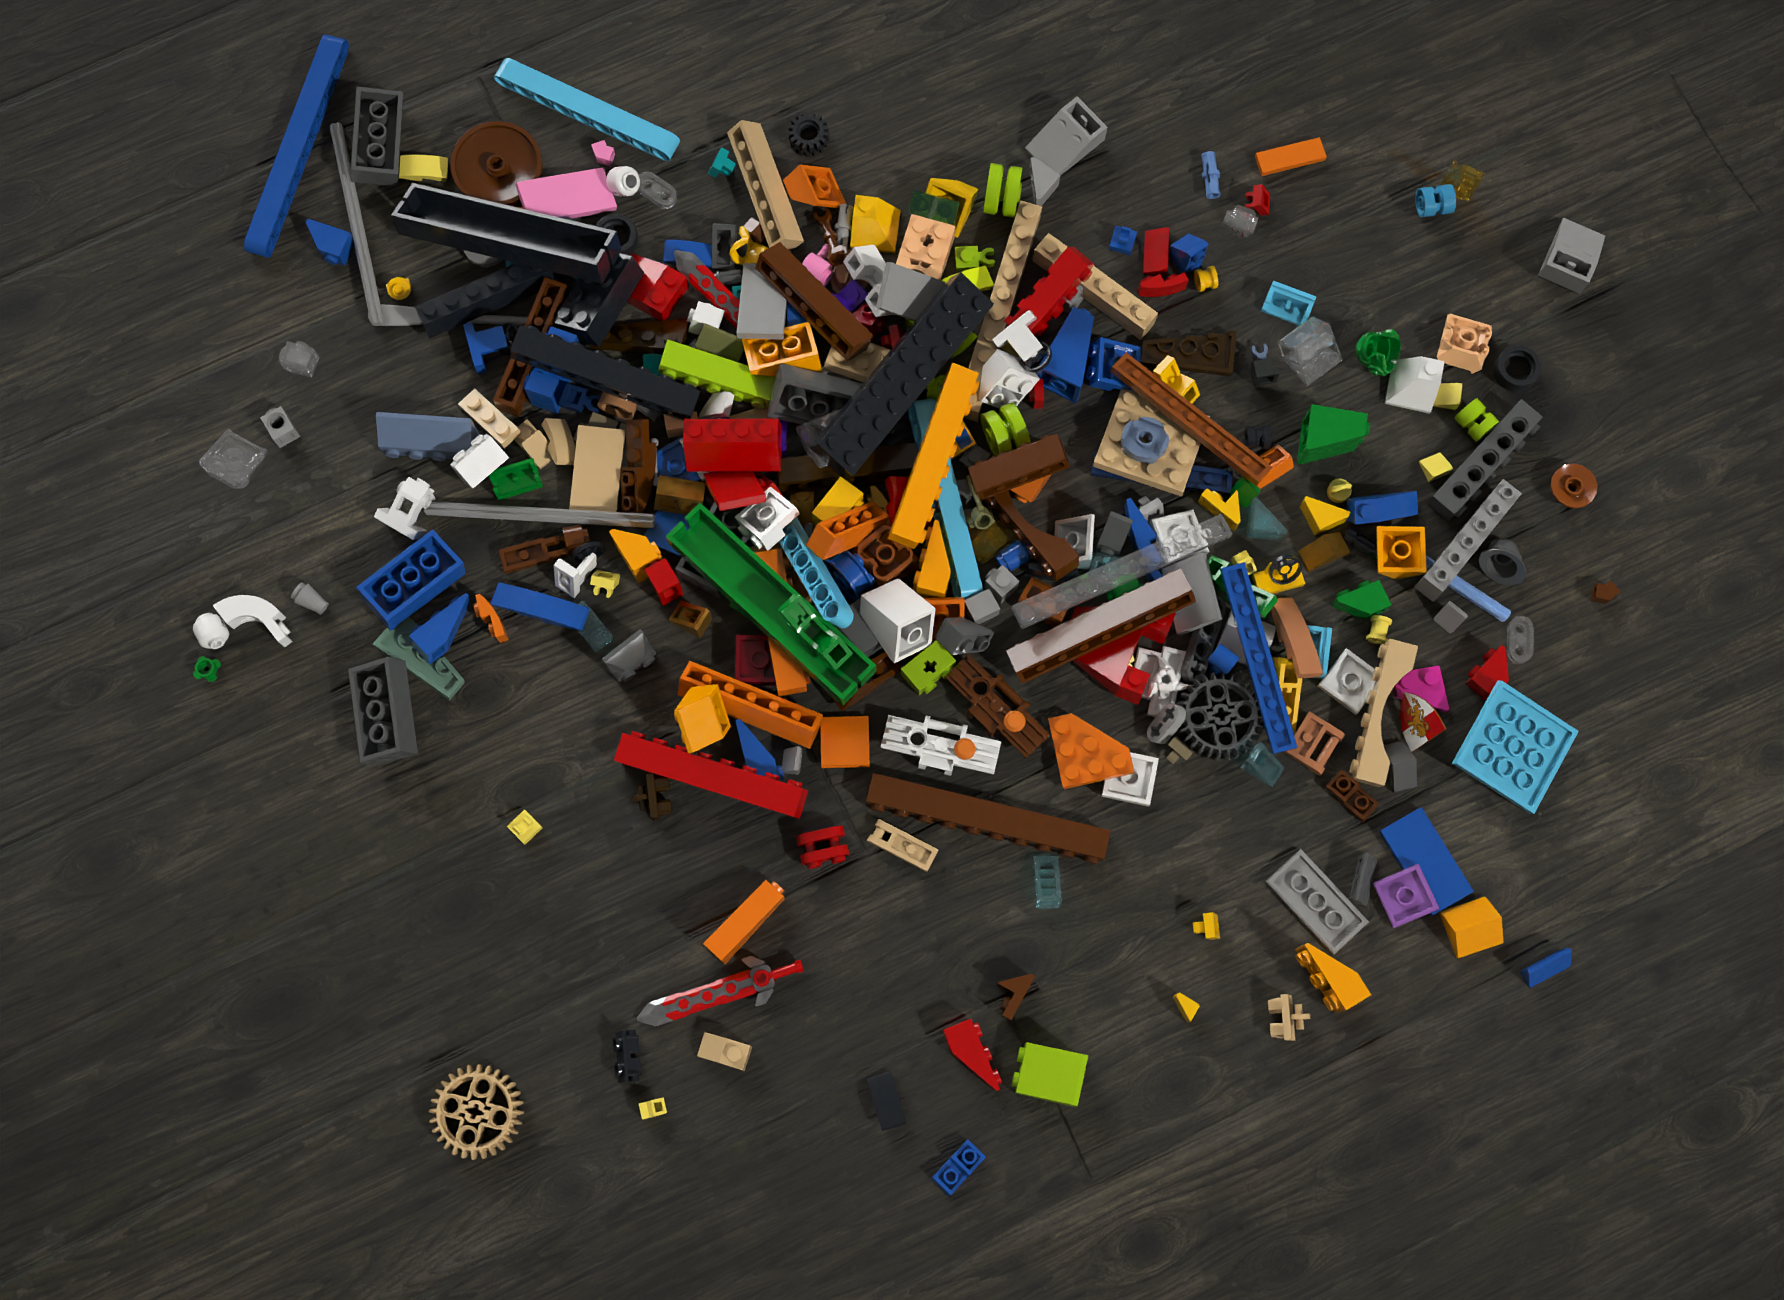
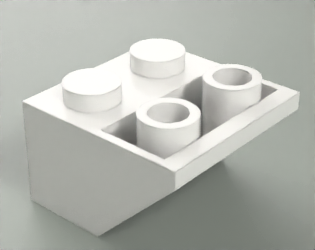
[979,349,1040,409]

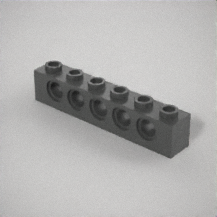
[1427,399,1543,521]

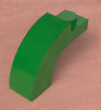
[1208,555,1278,618]
[778,593,853,670]

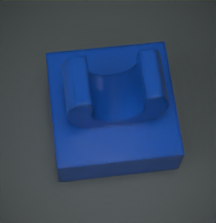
[1109,226,1137,255]

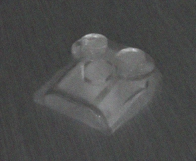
[199,429,268,489]

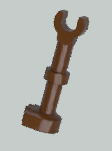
[814,208,848,266]

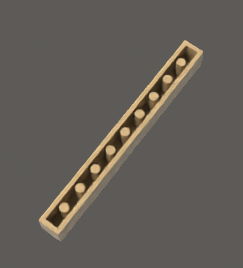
[963,200,1042,422]

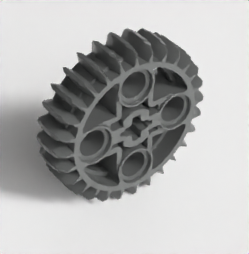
[1177,672,1263,761]

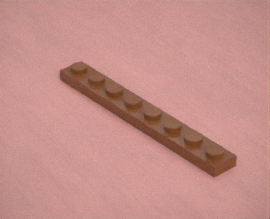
[1110,352,1272,486]

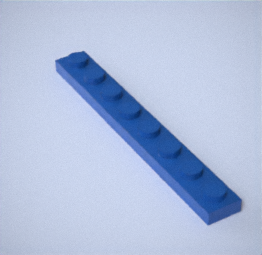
[1220,562,1298,755]

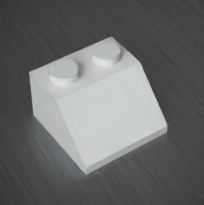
[450,434,509,488]

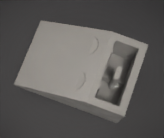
[1025,96,1108,175]
[1538,218,1605,294]

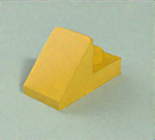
[1198,488,1241,531]

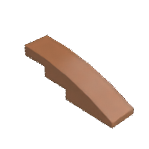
[1271,597,1323,679]

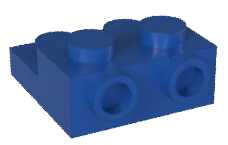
[1086,337,1141,391]

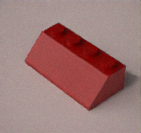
[683,419,782,472]

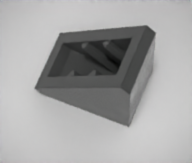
[712,223,738,270]
[1384,741,1417,793]

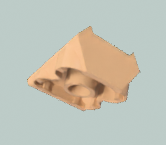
[1437,314,1492,374]

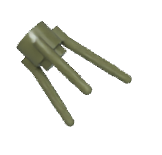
[964,475,995,529]

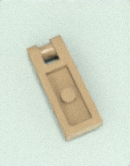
[867,819,938,872]

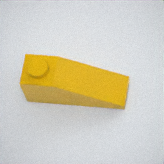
[1272,657,1302,734]

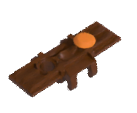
[945,654,1050,758]

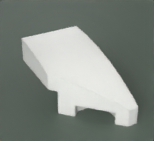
[698,392,734,419]

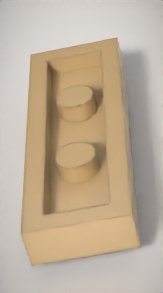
[458,389,521,448]

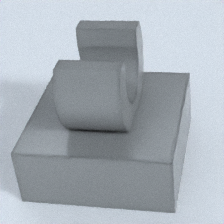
[1138,496,1164,525]

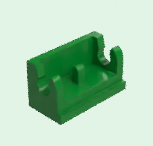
[489,458,543,501]

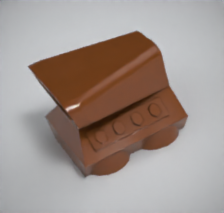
[852,524,918,588]

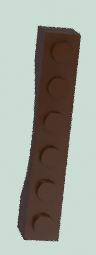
[985,456,1079,582]

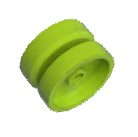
[983,163,1022,218]
[980,402,1031,457]

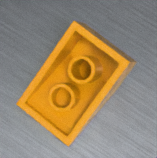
[742,322,822,376]

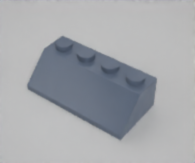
[376,412,480,461]

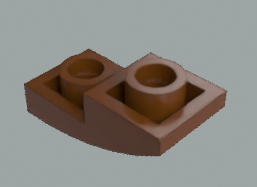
[1326,770,1379,823]

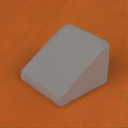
[1433,601,1468,634]
[782,746,802,775]

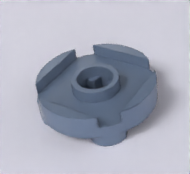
[1121,417,1169,464]

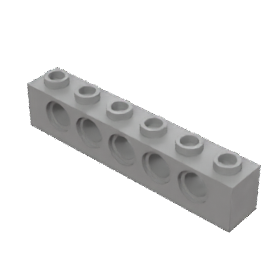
[1415,479,1522,602]

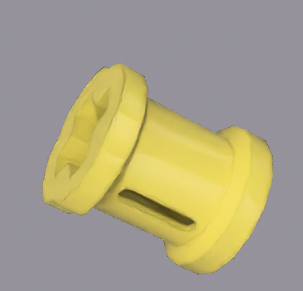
[1366,615,1392,644]

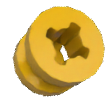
[1194,266,1218,292]

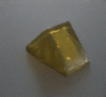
[971,520,1016,565]

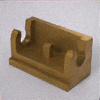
[654,475,706,515]

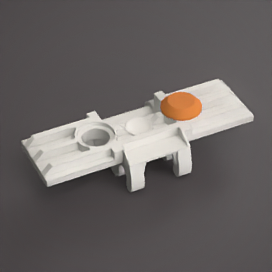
[881,715,1001,776]

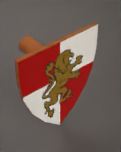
[1400,692,1446,752]

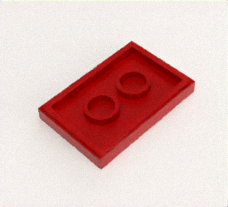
[703,472,766,511]

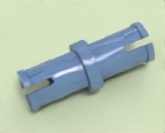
[1201,151,1221,199]

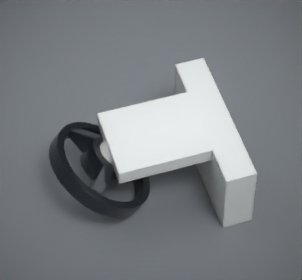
[992,310,1052,373]
[554,541,605,598]

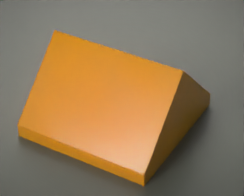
[1376,526,1427,580]
[1439,897,1504,959]

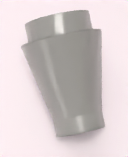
[291,582,329,615]

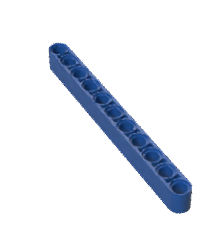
[244,34,349,258]

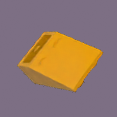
[913,520,951,598]
[1295,943,1371,1013]

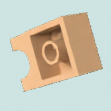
[896,214,955,280]

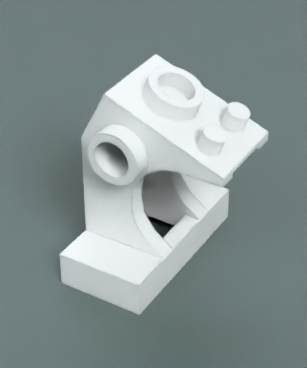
[374,477,436,540]

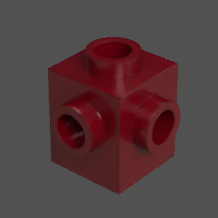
[853,303,886,343]

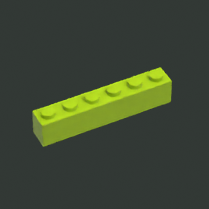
[657,339,775,409]

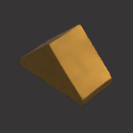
[1298,532,1351,572]
[669,600,712,639]

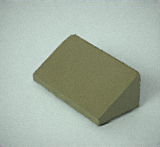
[695,323,744,362]

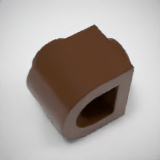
[563,524,590,554]

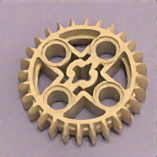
[429,1064,524,1160]

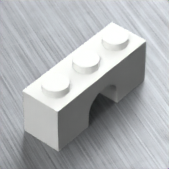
[843,245,894,317]

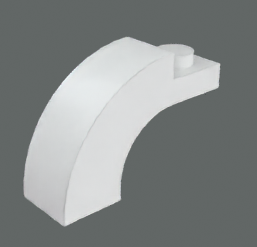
[213,595,293,647]

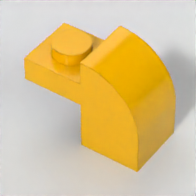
[1153,355,1200,403]

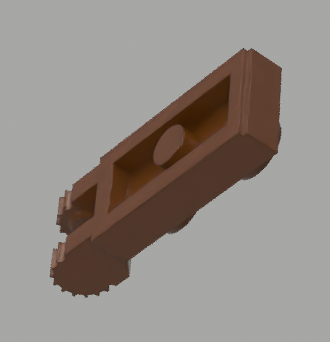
[498,535,569,574]

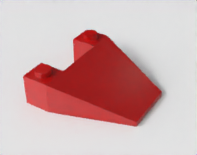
[1070,606,1176,705]

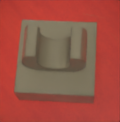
[1166,736,1194,764]

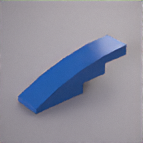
[1124,498,1163,582]
[490,582,590,631]

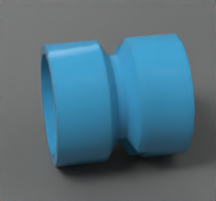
[1415,184,1456,217]

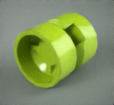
[1454,398,1499,442]

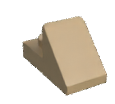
[514,419,553,469]

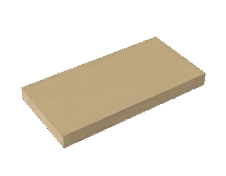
[569,425,626,512]

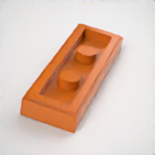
[1255,137,1327,176]

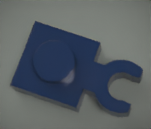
[558,383,600,414]

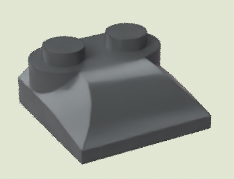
[602,629,656,682]

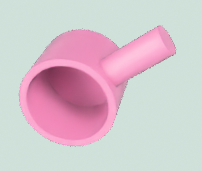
[802,244,833,287]

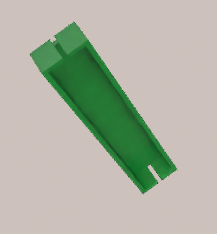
[666,503,876,706]

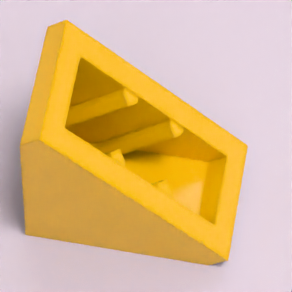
[1300,496,1351,536]

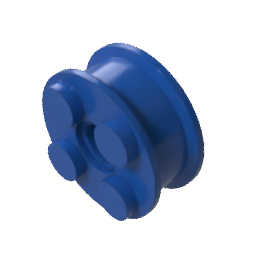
[823,550,876,602]

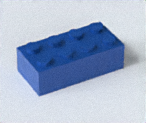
[356,529,466,631]

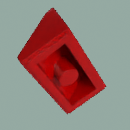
[1143,228,1169,276]

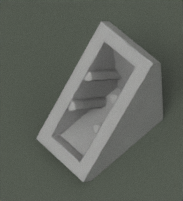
[1029,157,1061,206]

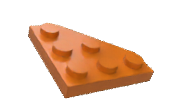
[1048,713,1135,789]

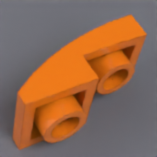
[473,594,509,643]

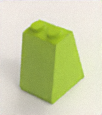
[1011,1042,1088,1107]

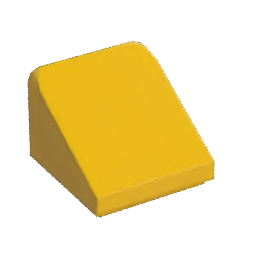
[1173,993,1200,1023]

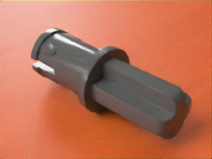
[714,269,742,286]

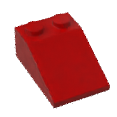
[627,253,689,321]

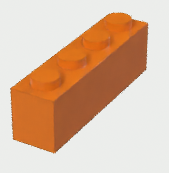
[806,501,890,560]

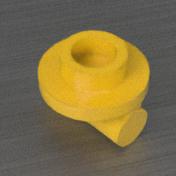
[386,277,411,300]

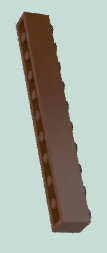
[866,773,1111,864]

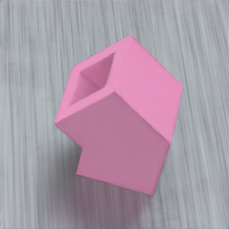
[591,140,615,167]

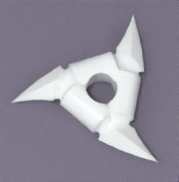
[1148,654,1193,699]

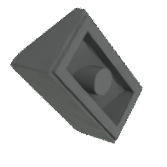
[1349,852,1377,907]

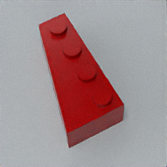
[1004,247,1095,337]

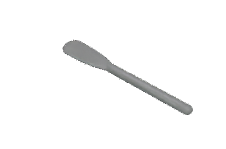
[368,304,528,326]

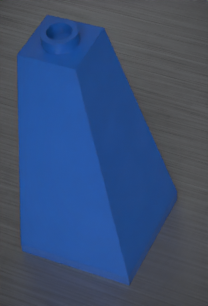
[1037,306,1094,404]

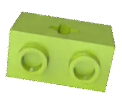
[901,640,956,695]

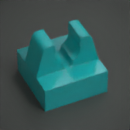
[708,147,736,178]

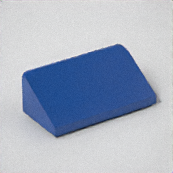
[1520,947,1572,988]

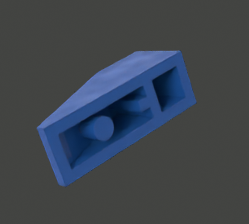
[1346,491,1418,524]
[736,719,784,781]

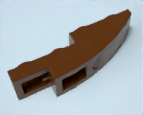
[621,419,657,514]

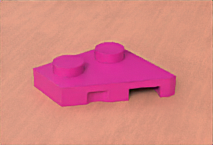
[1393,666,1450,712]

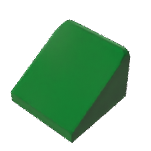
[1230,476,1261,508]

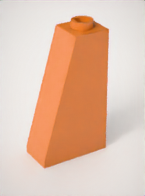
[703,880,785,965]

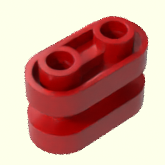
[796,826,850,869]

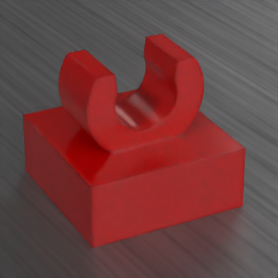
[1245,184,1270,216]
[880,324,905,349]

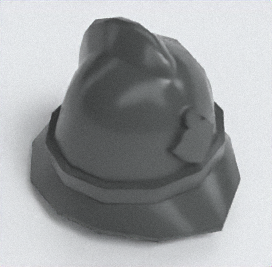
[1478,538,1527,586]

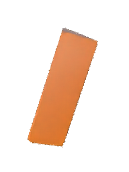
[1257,444,1294,489]

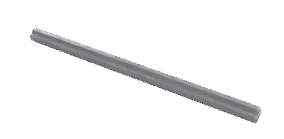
[330,122,384,326]
[424,501,655,528]

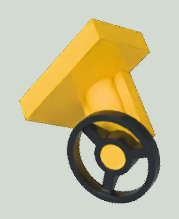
[1252,555,1305,594]

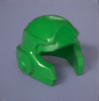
[1356,329,1401,376]

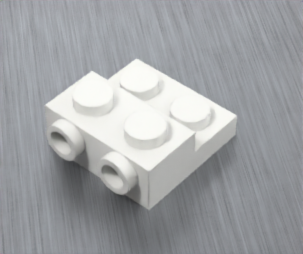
[735,487,800,551]

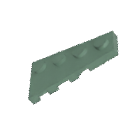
[373,617,465,701]

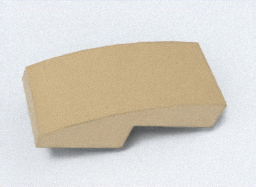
[542,418,576,465]

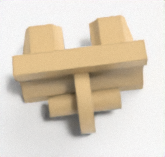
[1268,994,1310,1041]

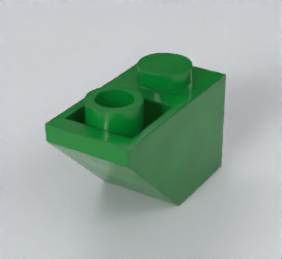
[1332,580,1392,620]

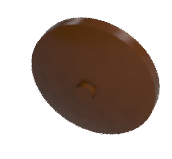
[451,121,543,206]

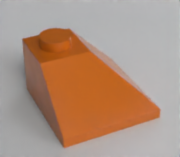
[783,165,847,208]

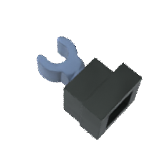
[1250,344,1280,386]

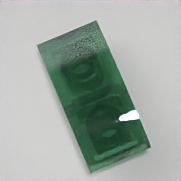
[908,190,960,225]

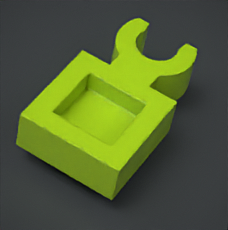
[955,246,995,272]

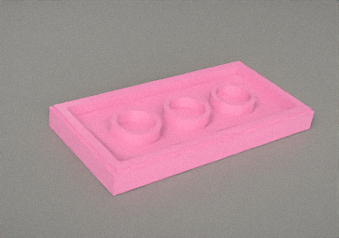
[516,168,617,219]

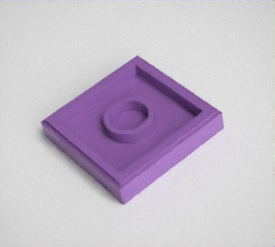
[1373,864,1439,928]

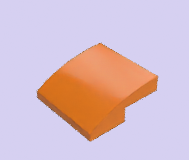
[821,716,870,768]

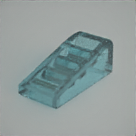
[1034,856,1062,909]

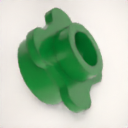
[193,656,221,682]

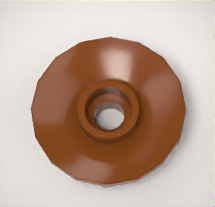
[1550,463,1598,509]

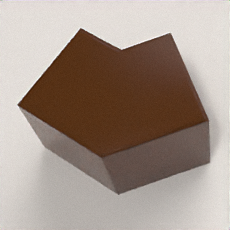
[744,218,766,243]
[1591,580,1621,604]

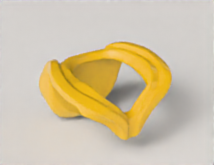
[730,226,768,266]

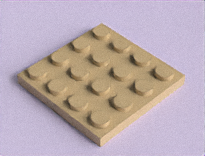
[1093,389,1210,497]

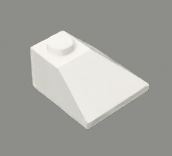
[1384,356,1445,414]

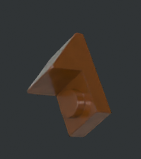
[996,974,1035,1021]

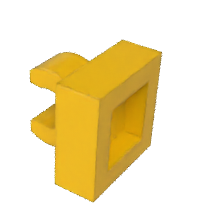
[1193,912,1220,940]

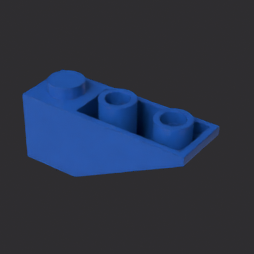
[409,593,470,665]

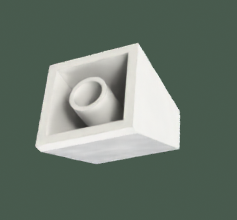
[860,578,935,663]

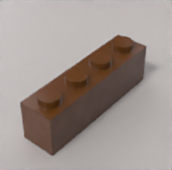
[968,434,1070,500]

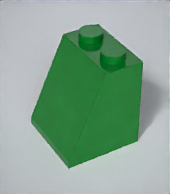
[1297,404,1370,464]

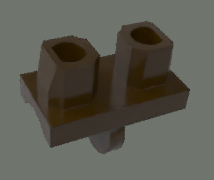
[632,773,673,821]

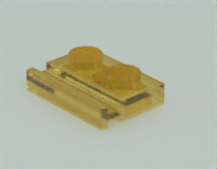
[1440,160,1485,201]

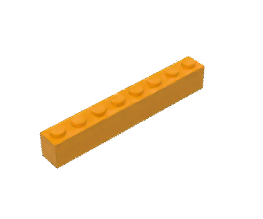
[887,363,980,549]

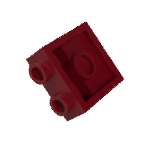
[735,635,777,686]

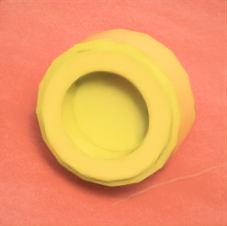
[1327,479,1352,503]

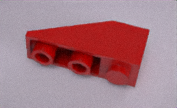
[943,1018,1002,1091]

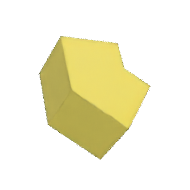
[1231,550,1257,575]
[639,1097,667,1120]

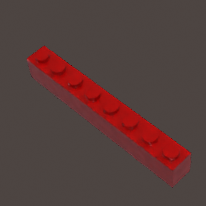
[614,731,809,819]

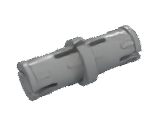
[834,204,854,249]

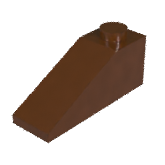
[827,652,903,711]

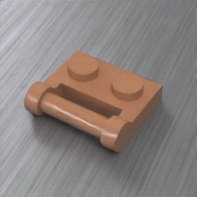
[1283,711,1345,775]

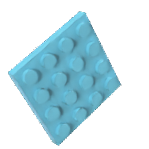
[1452,681,1579,814]

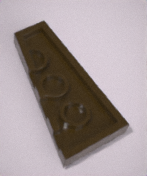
[590,319,690,355]

